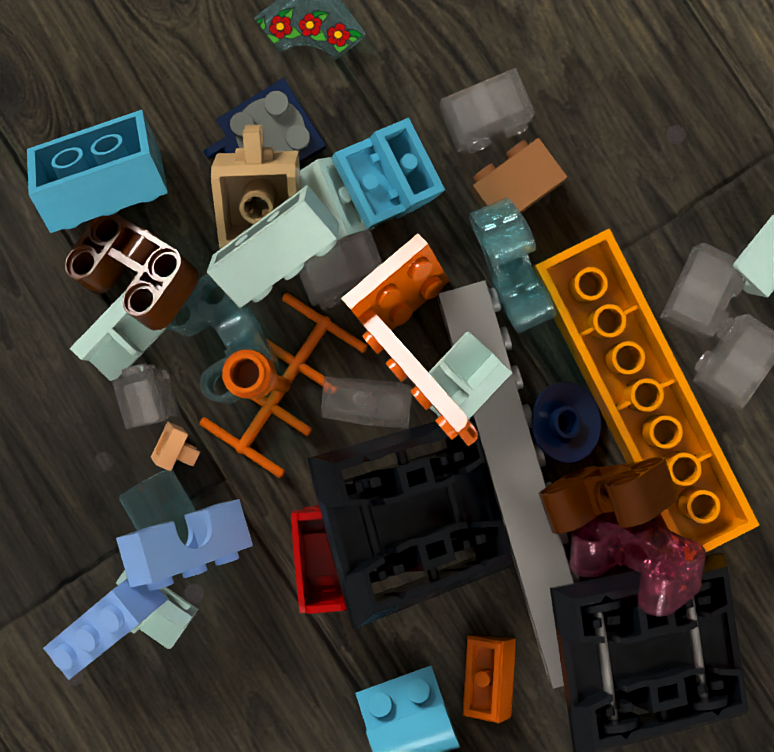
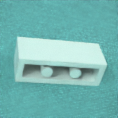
[207,185,339,308]

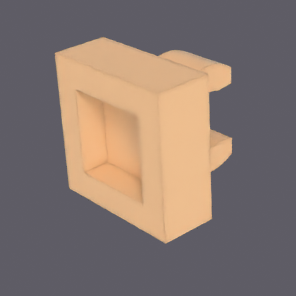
[151,421,200,471]

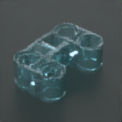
[469,197,556,333]
[166,274,279,404]

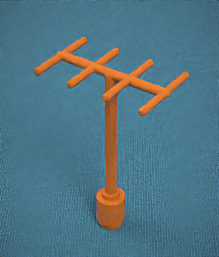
[199,292,368,478]

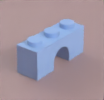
[116,499,253,591]
[43,579,168,680]

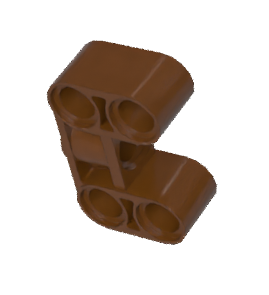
[65,213,198,331]
[539,457,679,534]

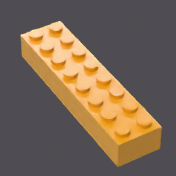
[530,228,759,563]

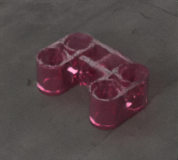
[569,512,706,616]

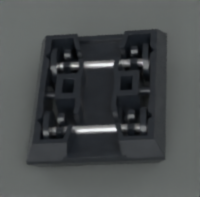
[550,553,749,752]

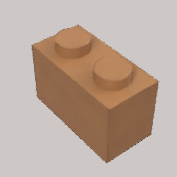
[470,138,567,230]

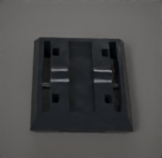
[307,416,513,628]

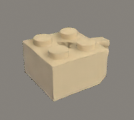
[211,124,302,248]

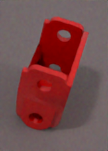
[291,505,346,614]

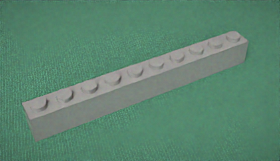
[437,280,591,689]

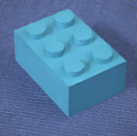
[27,110,168,233]

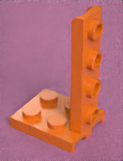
[341,234,478,447]

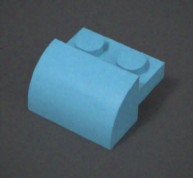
[331,118,445,230]
[356,666,461,752]

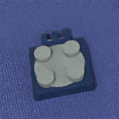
[203,77,326,164]

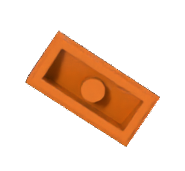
[463,635,516,723]

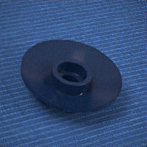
[531,382,601,463]

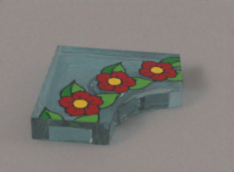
[254,0,366,61]

